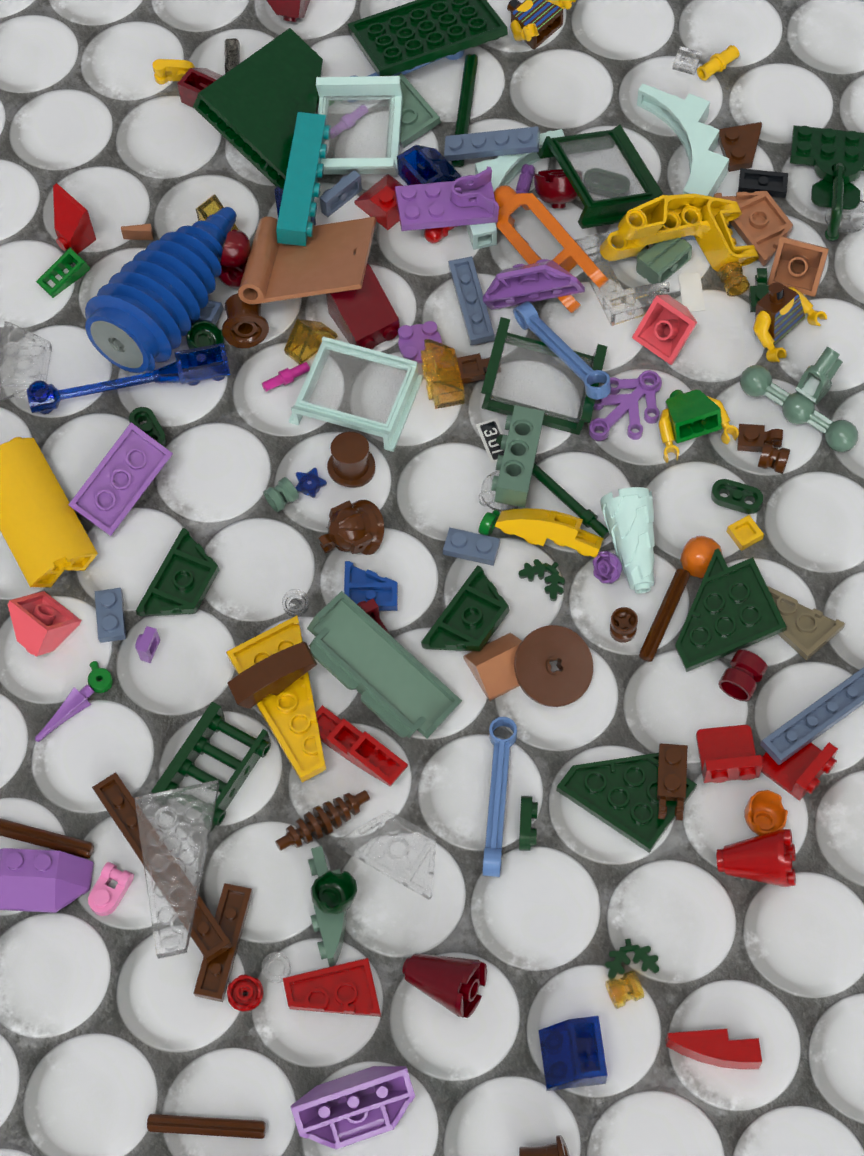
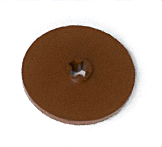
[514,625,593,707]

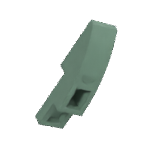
[308,846,346,967]

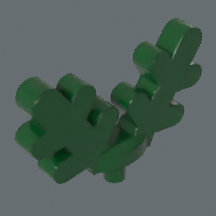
[519,559,565,601]
[605,939,659,980]

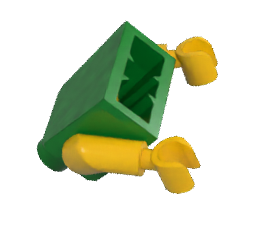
[658,390,739,463]

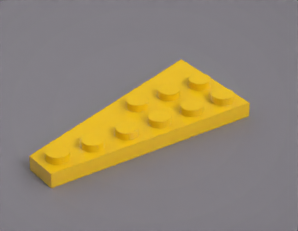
[226,615,326,783]

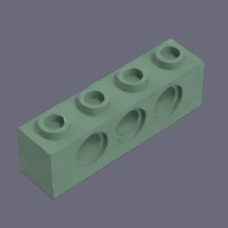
[491,405,545,508]

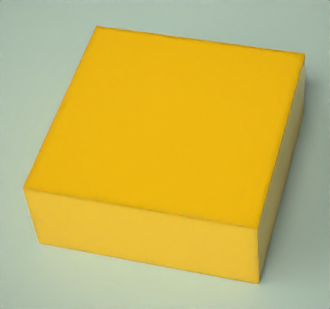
[726,515,764,551]

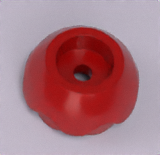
[227,975,263,1012]

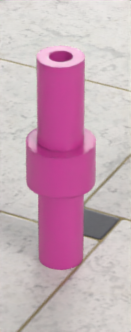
[262,362,310,392]

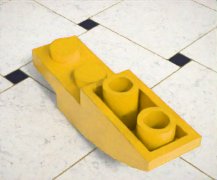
[495,508,604,558]

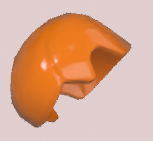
[680,536,723,578]
[744,790,788,835]

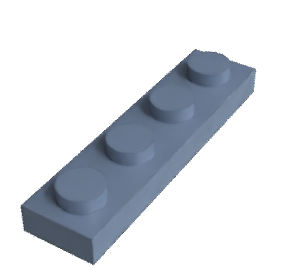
[444,126,540,161]
[448,256,495,345]

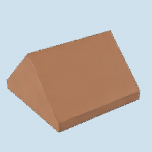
[767,236,829,297]
[463,632,522,701]

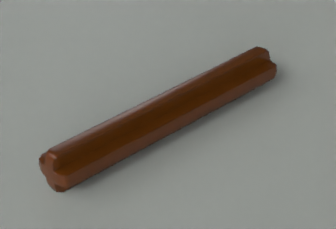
[639,568,690,662]
[0,818,94,859]
[147,1114,266,1139]

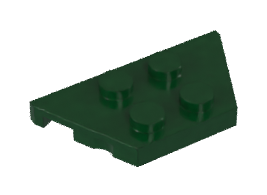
[136,528,219,617]
[421,565,510,652]

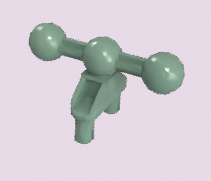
[740,347,858,452]

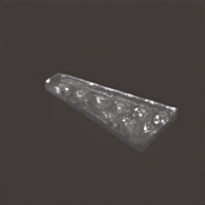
[135,780,219,959]

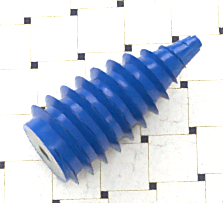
[85,207,237,373]

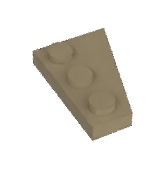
[767,586,845,661]

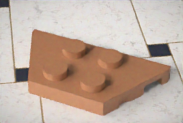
[714,191,793,266]

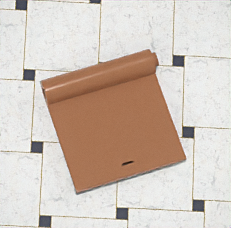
[238,217,376,304]

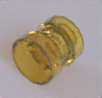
[718,262,750,296]
[605,970,644,1009]

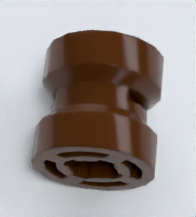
[758,442,790,474]
[610,607,638,643]

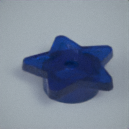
[295,468,327,498]

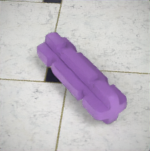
[516,164,535,207]

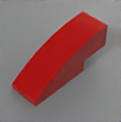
[665,1029,762,1069]

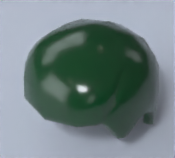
[186,321,224,358]
[311,870,357,914]

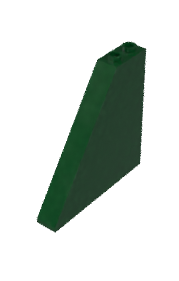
[193,28,323,193]

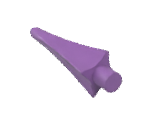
[35,685,94,742]

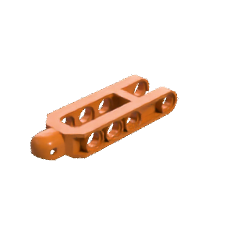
[494,185,609,313]

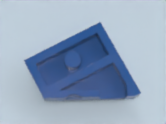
[344,561,398,611]

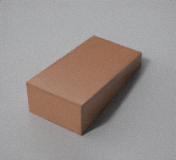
[121,224,153,240]

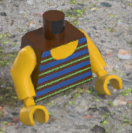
[507,0,576,50]
[753,282,827,362]

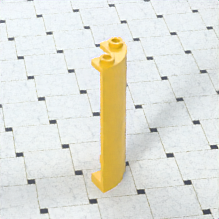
[0,437,98,587]

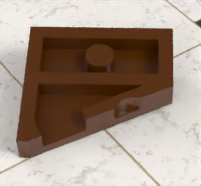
[718,122,762,172]

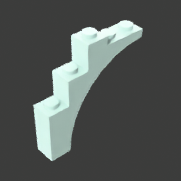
[637,83,729,197]
[466,129,564,250]

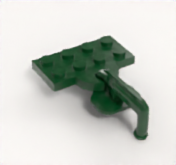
[790,125,864,241]

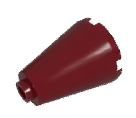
[402,953,487,1018]

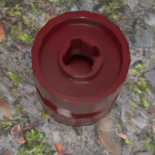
[718,650,768,702]

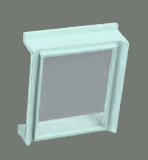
[316,76,403,177]
[289,336,423,452]

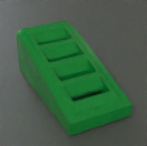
[36,248,91,298]

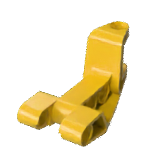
[600,194,759,272]

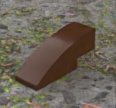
[227,642,317,709]

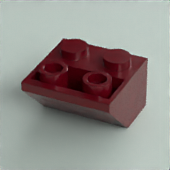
[177,68,222,107]

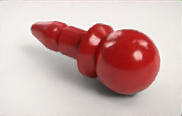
[424,226,457,243]

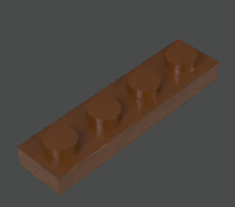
[193,883,253,1002]

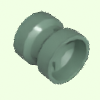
[263,477,299,513]

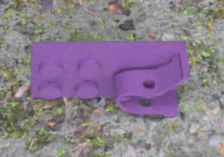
[395,166,499,231]
[68,423,173,537]

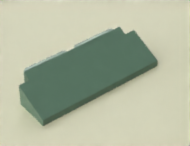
[307,591,462,739]

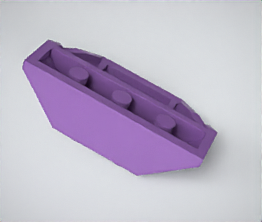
[483,259,585,310]
[0,848,94,913]
[290,1066,415,1149]

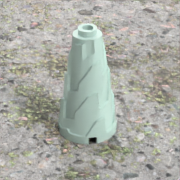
[600,487,655,594]

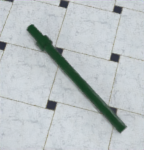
[496,434,609,539]

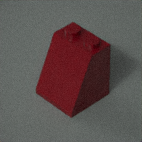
[326,263,400,349]

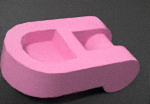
[88,862,134,916]

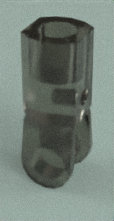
[224,38,240,74]

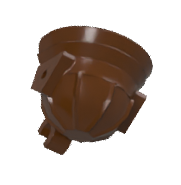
[318,500,384,555]

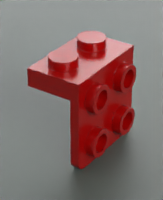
[696,725,763,783]
[761,742,838,801]

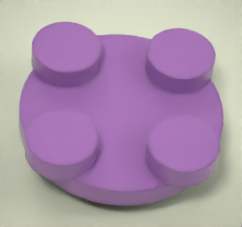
[398,321,442,363]

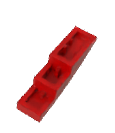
[316,705,408,787]

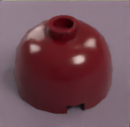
[534,169,582,208]

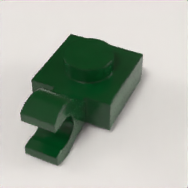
[749,268,769,312]

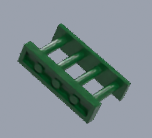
[151,702,271,832]

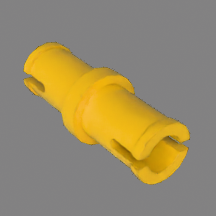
[697,45,740,81]

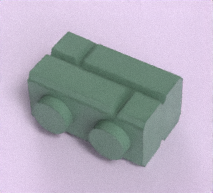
[636,238,692,288]

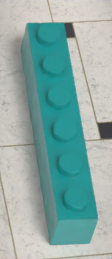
[276,112,330,246]

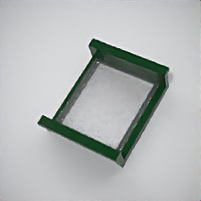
[537,125,663,229]
[481,317,608,435]

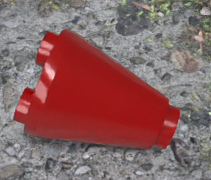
[716,829,796,887]

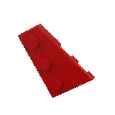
[283,958,381,1017]

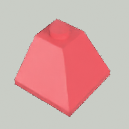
[632,294,697,365]
[8,591,81,657]

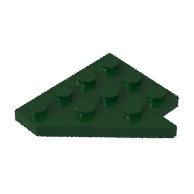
[675,548,787,672]
[556,753,697,853]

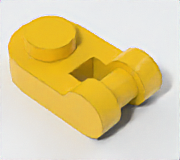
[152,59,195,85]

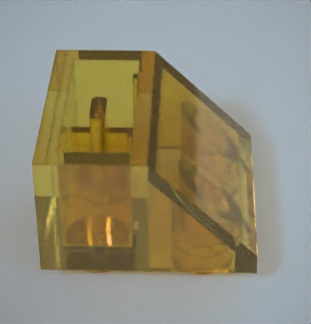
[420,339,465,409]

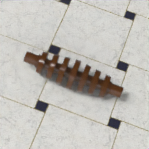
[275,790,370,851]

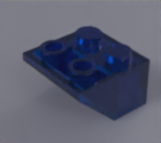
[397,145,462,185]
[538,1016,608,1091]

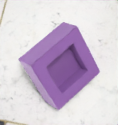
[135,626,160,663]

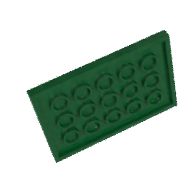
[347,0,508,76]

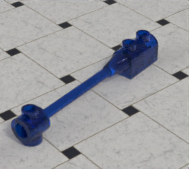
[27,343,231,414]

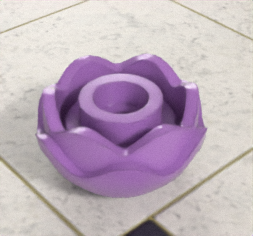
[593,551,622,584]

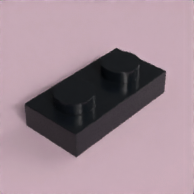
[738,168,788,198]

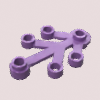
[589,370,662,441]

